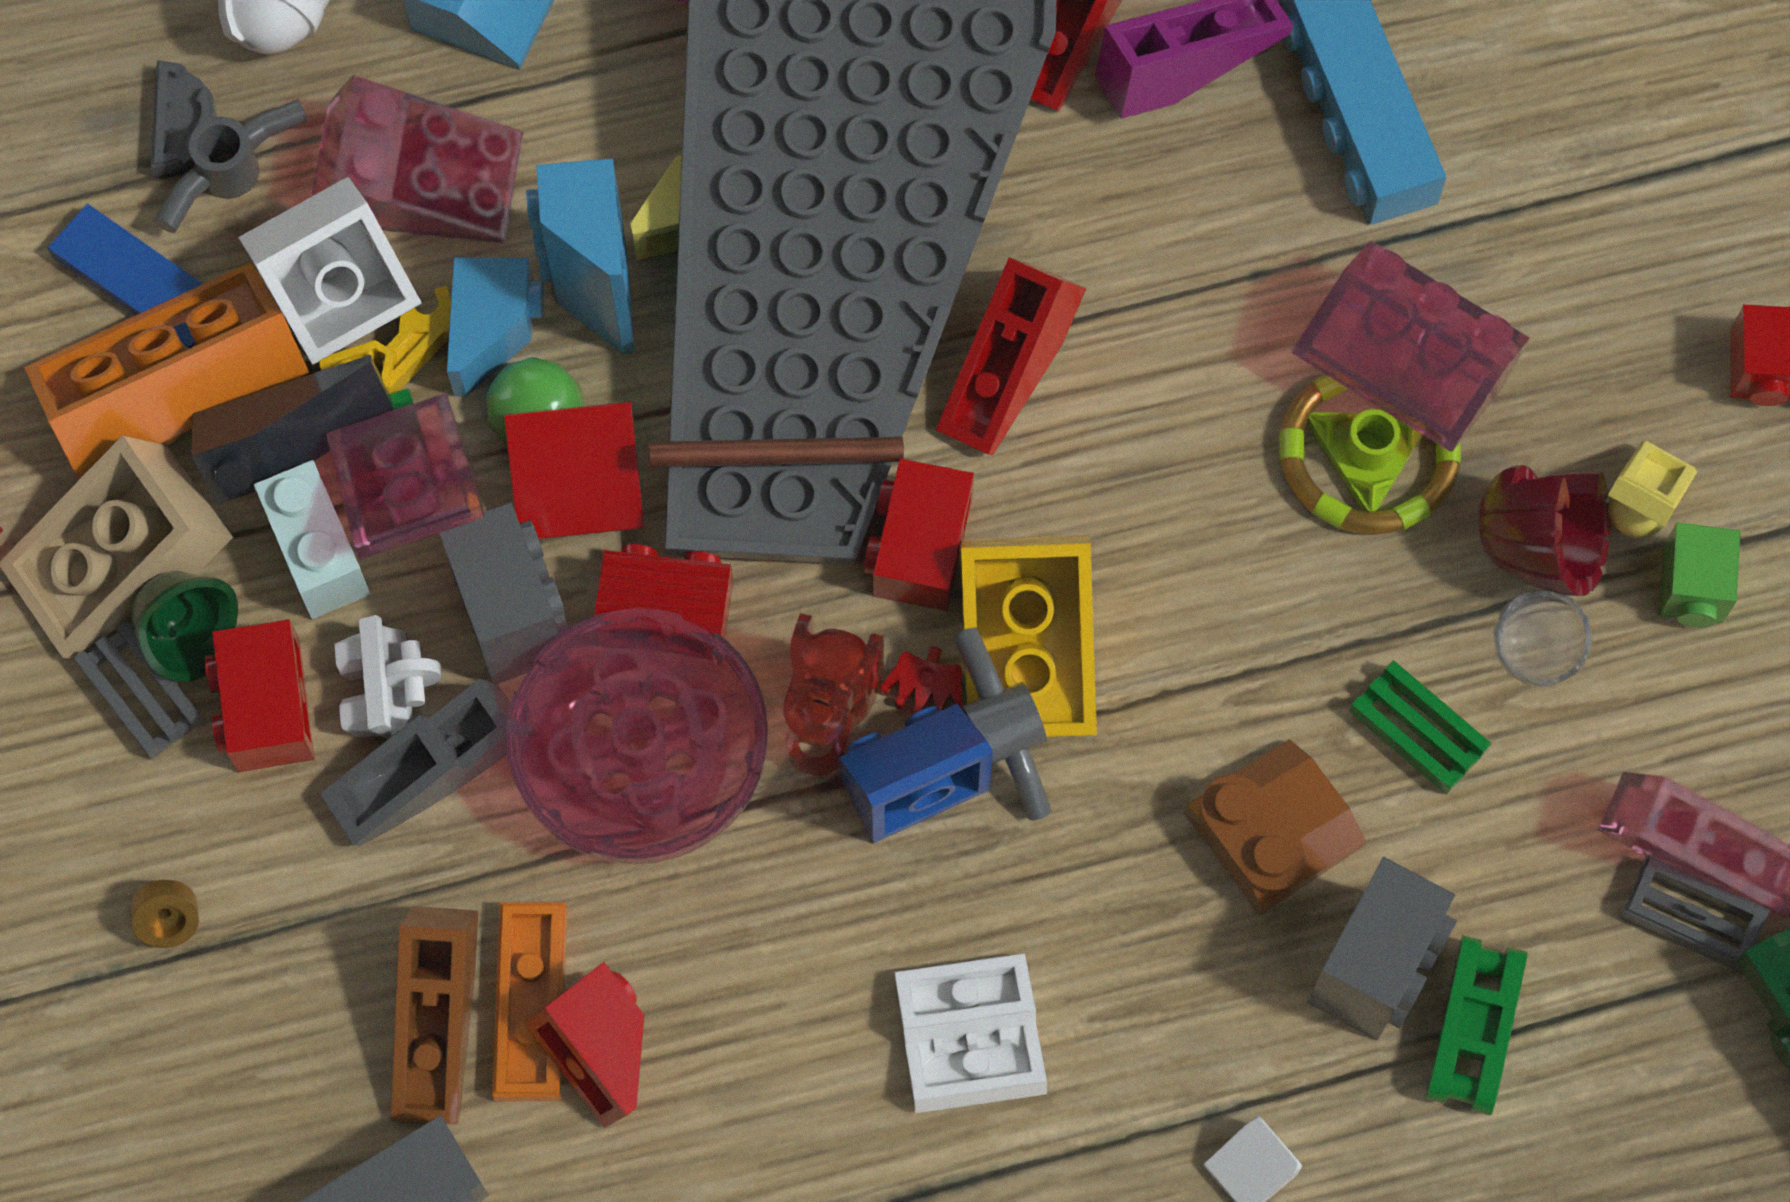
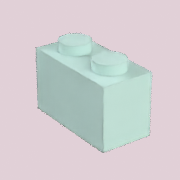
[254,460,371,619]

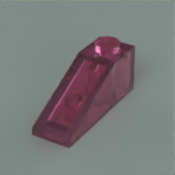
[1598,772,1790,919]

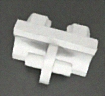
[334,615,442,739]

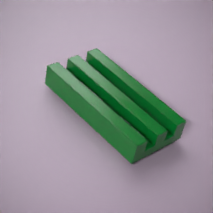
[1349,660,1492,795]

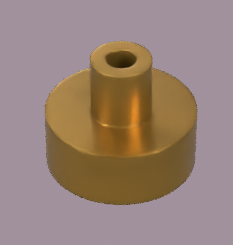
[131,879,199,948]

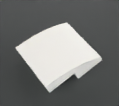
[895,953,1047,1113]

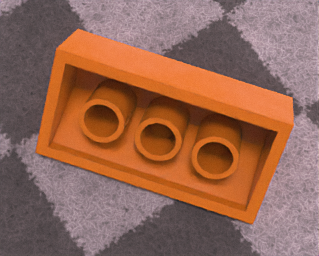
[24,262,309,480]

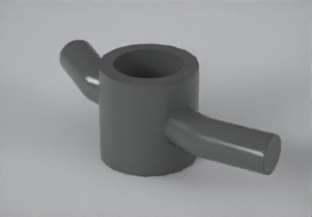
[154,99,308,233]
[954,627,1052,821]

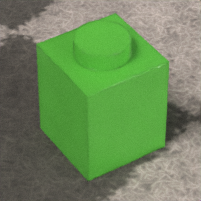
[1659,522,1741,627]

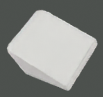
[1203,1115,1302,1202]

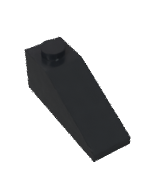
[192,355,394,505]

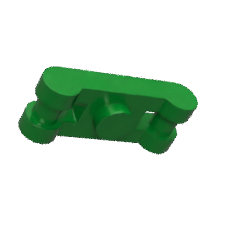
[1425,935,1527,1116]

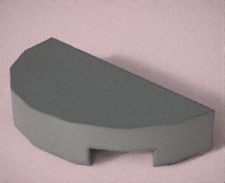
[151,60,217,178]

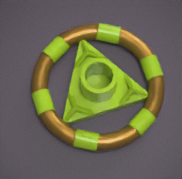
[1279,364,1461,535]

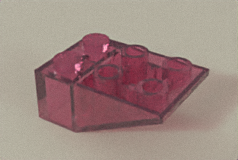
[311,75,523,243]

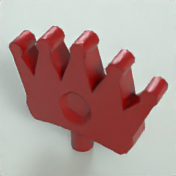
[880,646,963,715]

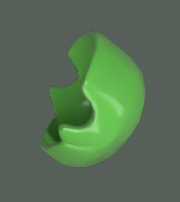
[486,357,585,446]

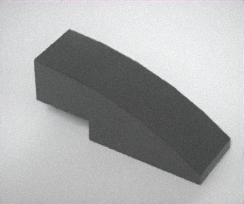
[320,678,533,846]

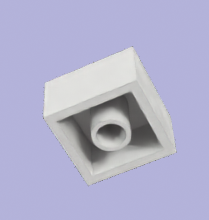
[238,177,422,365]

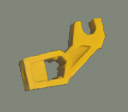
[319,286,451,394]

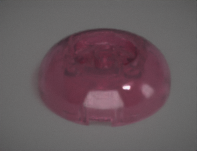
[505,608,768,864]

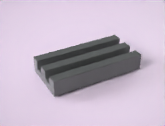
[74,620,204,760]
[1619,855,1770,973]

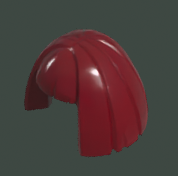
[1478,465,1611,596]

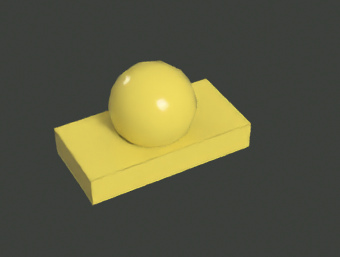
[1608,441,1698,539]

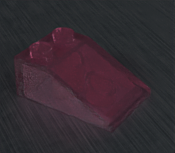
[326,392,485,560]

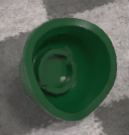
[131,571,238,682]

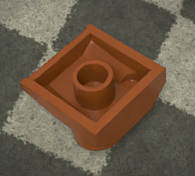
[1184,739,1366,916]

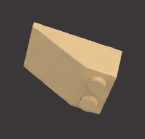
[0,435,233,659]

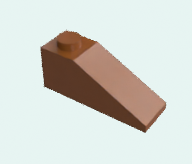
[391,906,478,1125]

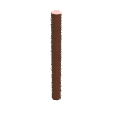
[648,436,904,467]

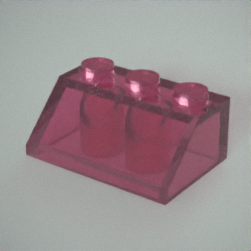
[1292,240,1530,452]

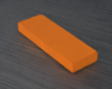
[492,902,567,1102]

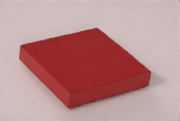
[504,401,645,539]

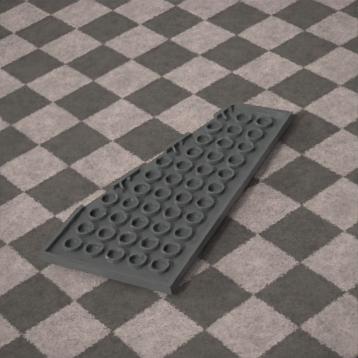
[664,0,1056,564]

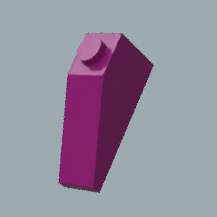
[1094,0,1293,119]

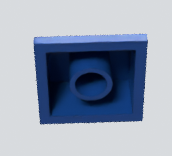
[839,704,993,844]

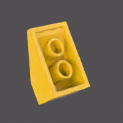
[961,535,1097,737]

